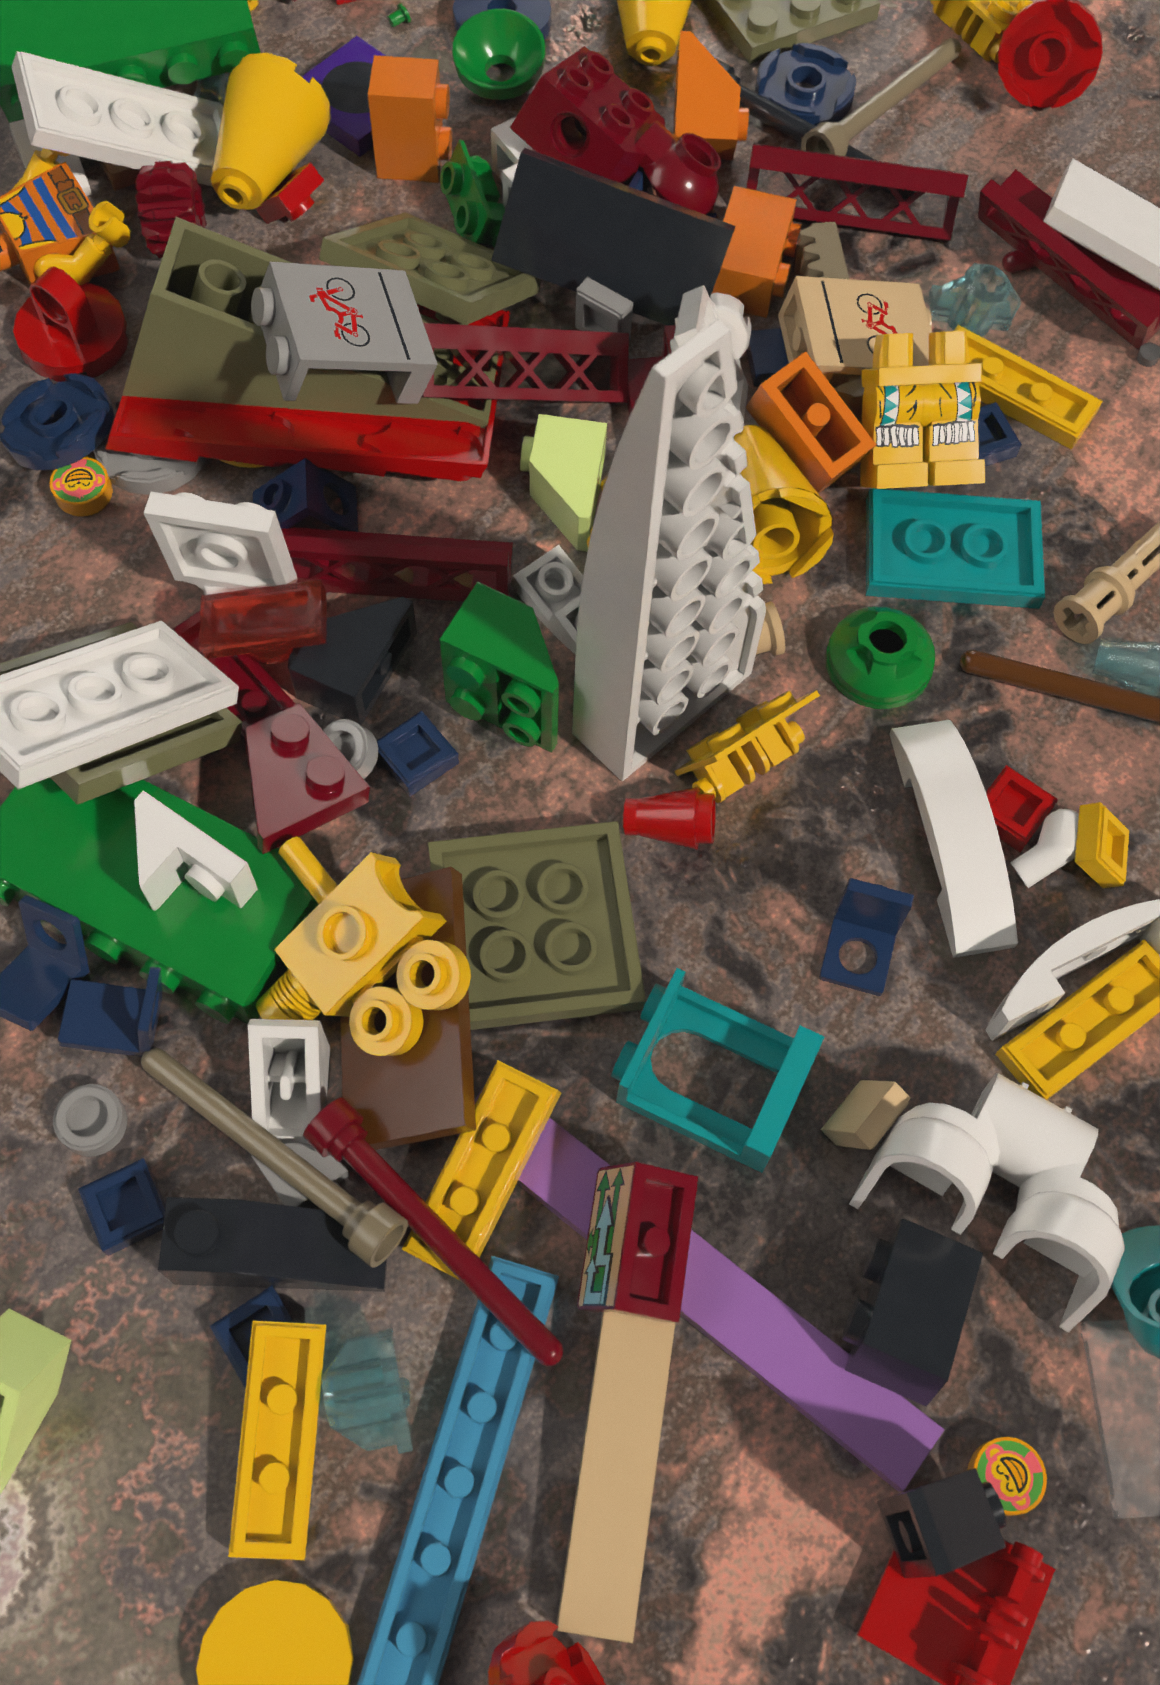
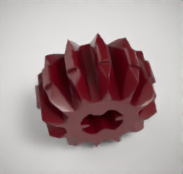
[135,160,207,258]

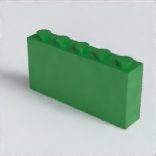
[0,0,261,123]
[0,777,319,1024]

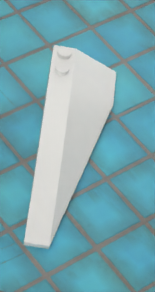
[572,319,766,782]

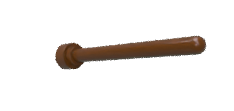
[959,650,1160,723]

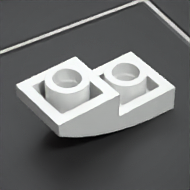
[510,545,583,655]

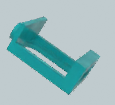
[611,968,825,1173]

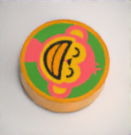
[50,457,113,516]
[968,1437,1047,1516]

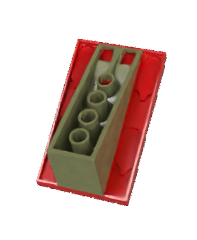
[106,217,510,481]

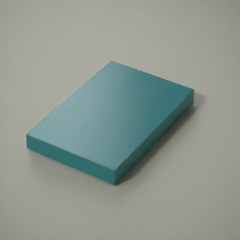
[866,488,1045,609]

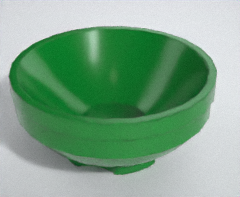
[452,9,546,100]
[825,606,935,709]

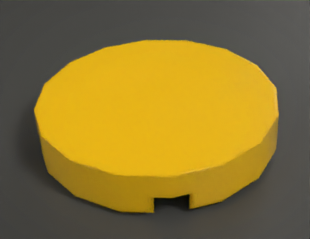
[196,1580,353,1685]

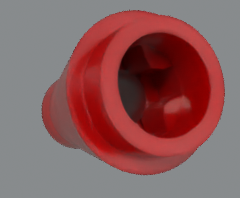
[623,787,716,850]

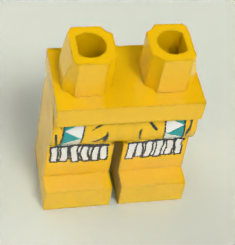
[860,331,985,489]

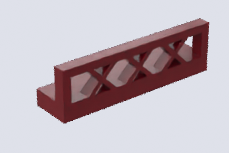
[746,143,968,241]
[978,169,1160,351]
[422,323,629,403]
[281,527,513,602]

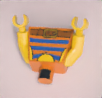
[0,148,130,285]

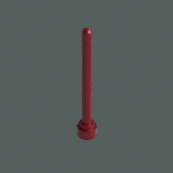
[303,1097,563,1366]

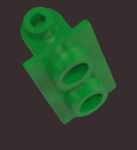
[440,140,505,248]

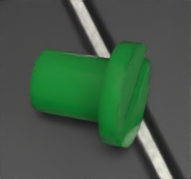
[387,3,411,28]

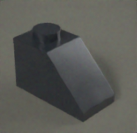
[288,597,417,725]
[877,1468,1006,1578]

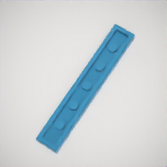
[357,1256,559,1685]

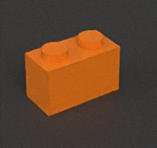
[368,55,452,183]
[712,186,802,318]
[745,351,876,494]

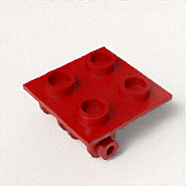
[857,1540,1056,1685]

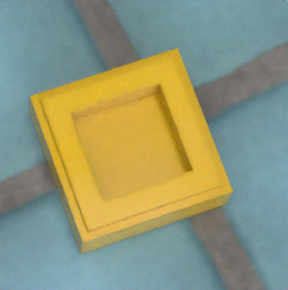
[1075,802,1129,888]

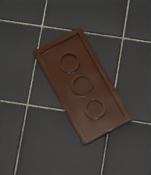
[341,866,476,1150]

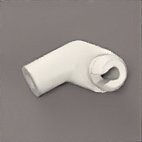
[1010,809,1079,888]

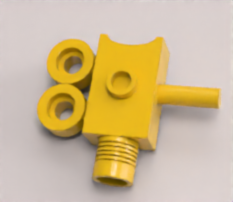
[256,837,471,1056]

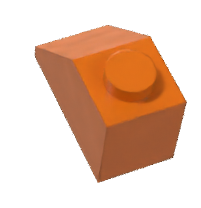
[673,31,749,160]

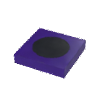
[302,36,386,157]

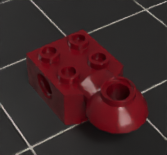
[509,46,721,215]

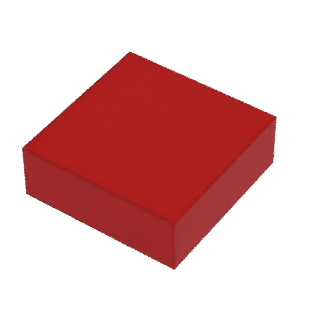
[986,765,1059,853]

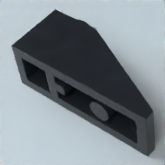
[158,1197,388,1292]

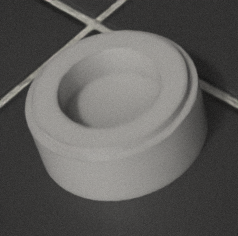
[322,719,378,779]
[53,1084,128,1157]

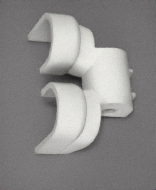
[849,1073,1125,1333]

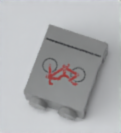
[251,262,438,404]

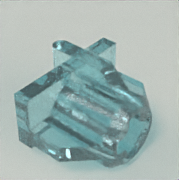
[929,263,1021,337]
[322,1328,413,1454]

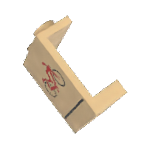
[778,276,933,382]

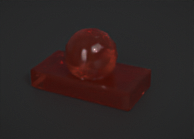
[199,580,327,665]

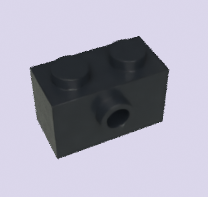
[842,1218,983,1407]

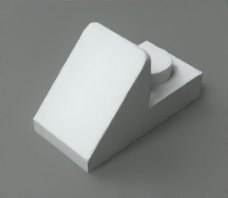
[134,790,258,911]

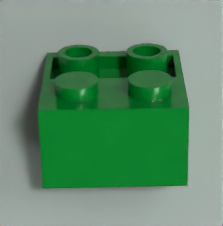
[439,582,559,753]

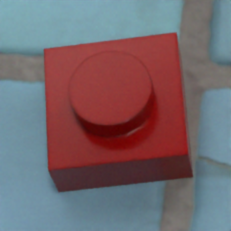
[255,162,325,224]

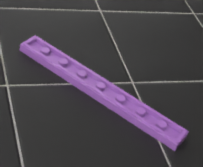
[456,1091,944,1492]

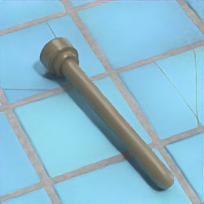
[801,38,962,156]
[141,1047,408,1268]

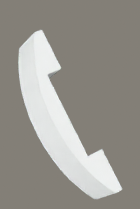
[889,720,1018,958]
[985,899,1160,1041]

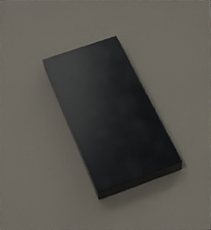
[491,148,736,326]

